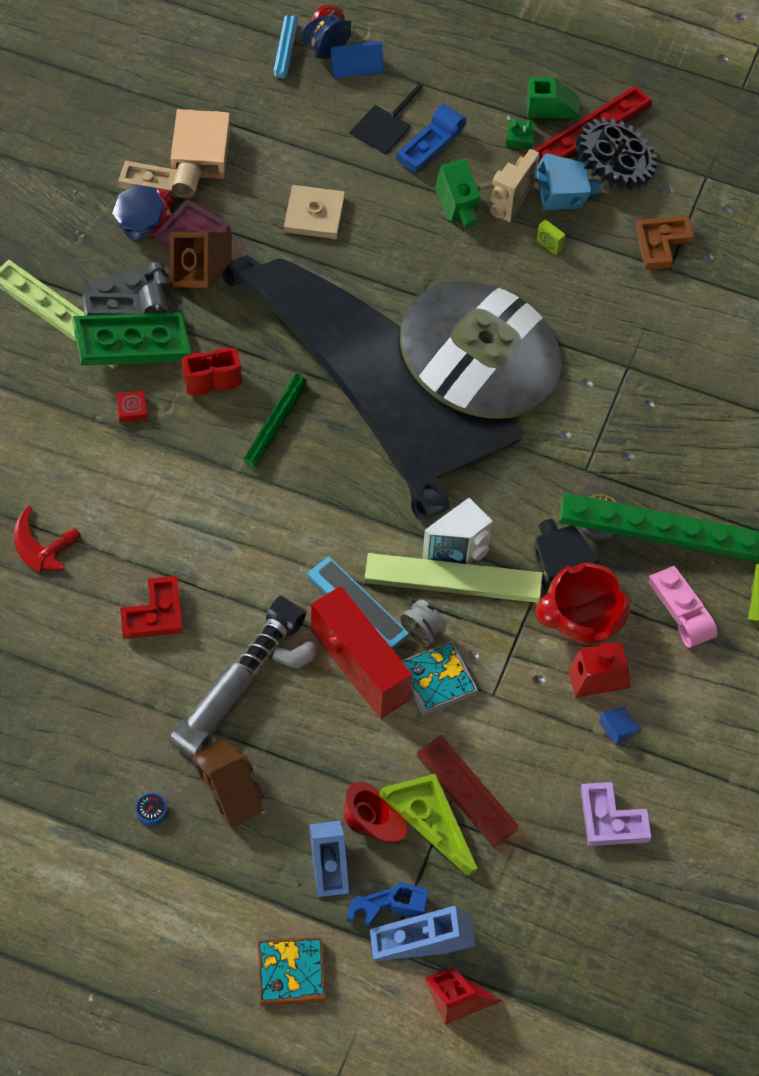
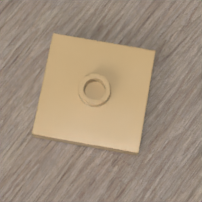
[284,185,345,239]

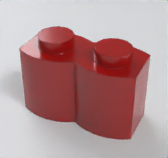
[182,347,242,395]

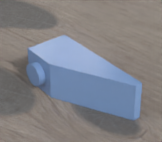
[370,906,476,961]

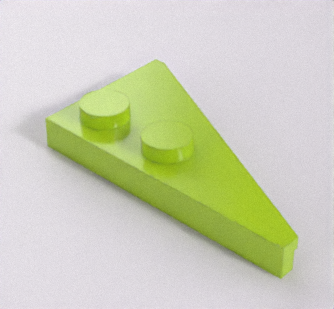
[379,774,478,876]

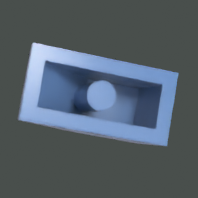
[309,821,349,897]

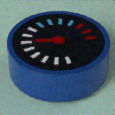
[135,793,167,826]

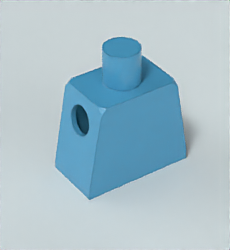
[536,154,601,210]

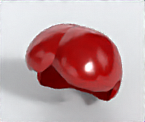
[535,562,631,644]

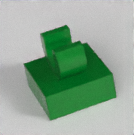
[505,118,535,149]

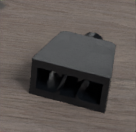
[534,519,599,591]

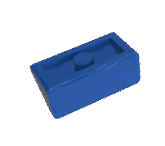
[331,41,384,78]

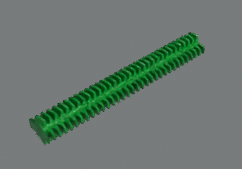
[243,373,308,469]

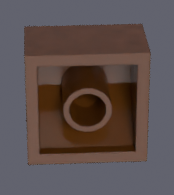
[170,232,232,288]

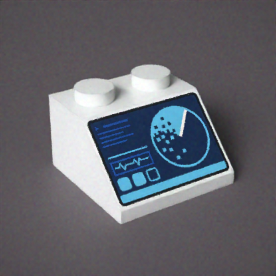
[422,498,493,564]

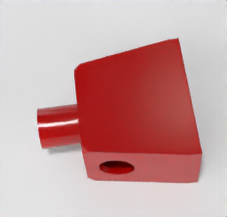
[568,642,631,698]

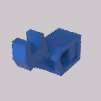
[347,882,429,927]

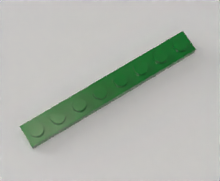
[559,492,759,562]

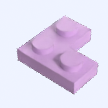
[581,782,651,846]

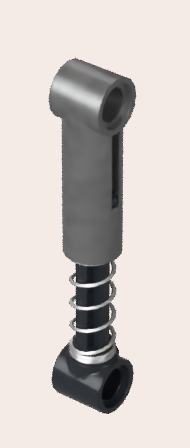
[169,595,307,758]

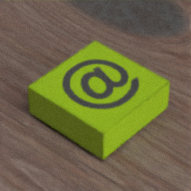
[536,220,565,256]

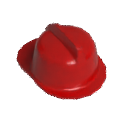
[343,782,407,843]

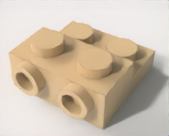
[490,149,539,222]

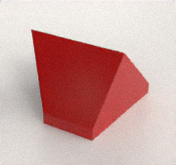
[425,967,503,1024]

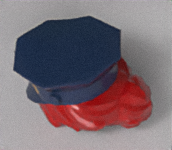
[301,4,351,60]
[112,184,174,240]

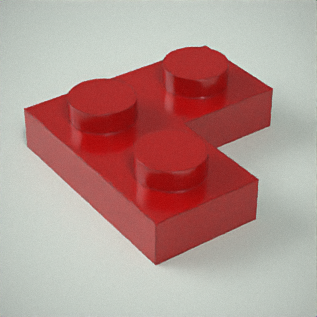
[120,576,183,639]

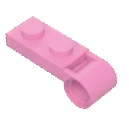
[649,566,718,648]

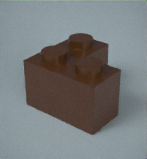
[191,740,264,827]

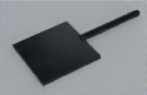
[349,84,423,154]

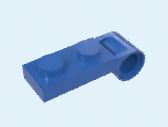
[396,104,467,174]

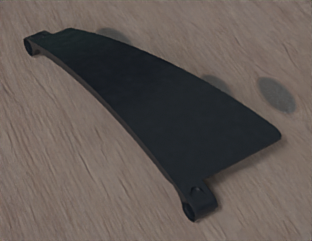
[222,255,522,522]

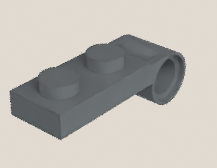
[82,284,168,316]

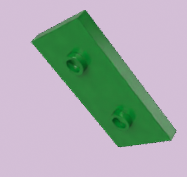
[72,312,192,366]

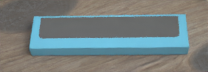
[307,556,409,650]

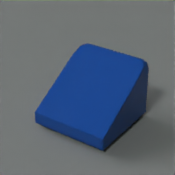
[599,706,641,745]

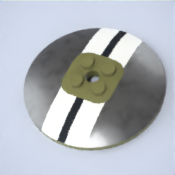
[400,281,562,419]

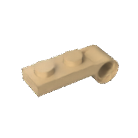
[118,161,201,199]

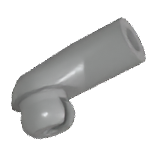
[272,642,317,669]

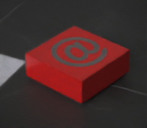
[116,391,147,423]

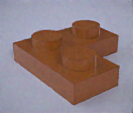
[635,216,694,270]

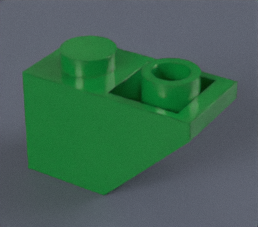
[526,77,580,118]

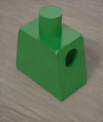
[435,158,480,228]

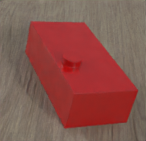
[311,586,412,719]

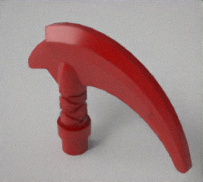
[14,506,81,573]

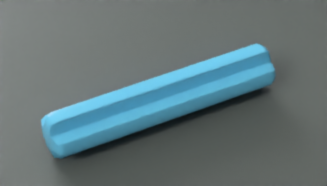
[274,15,298,79]

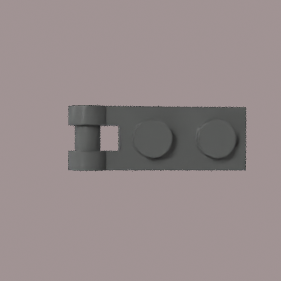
[89,261,170,294]

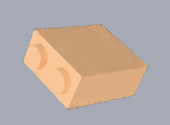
[170,109,230,179]

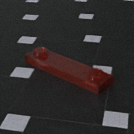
[417,735,519,848]

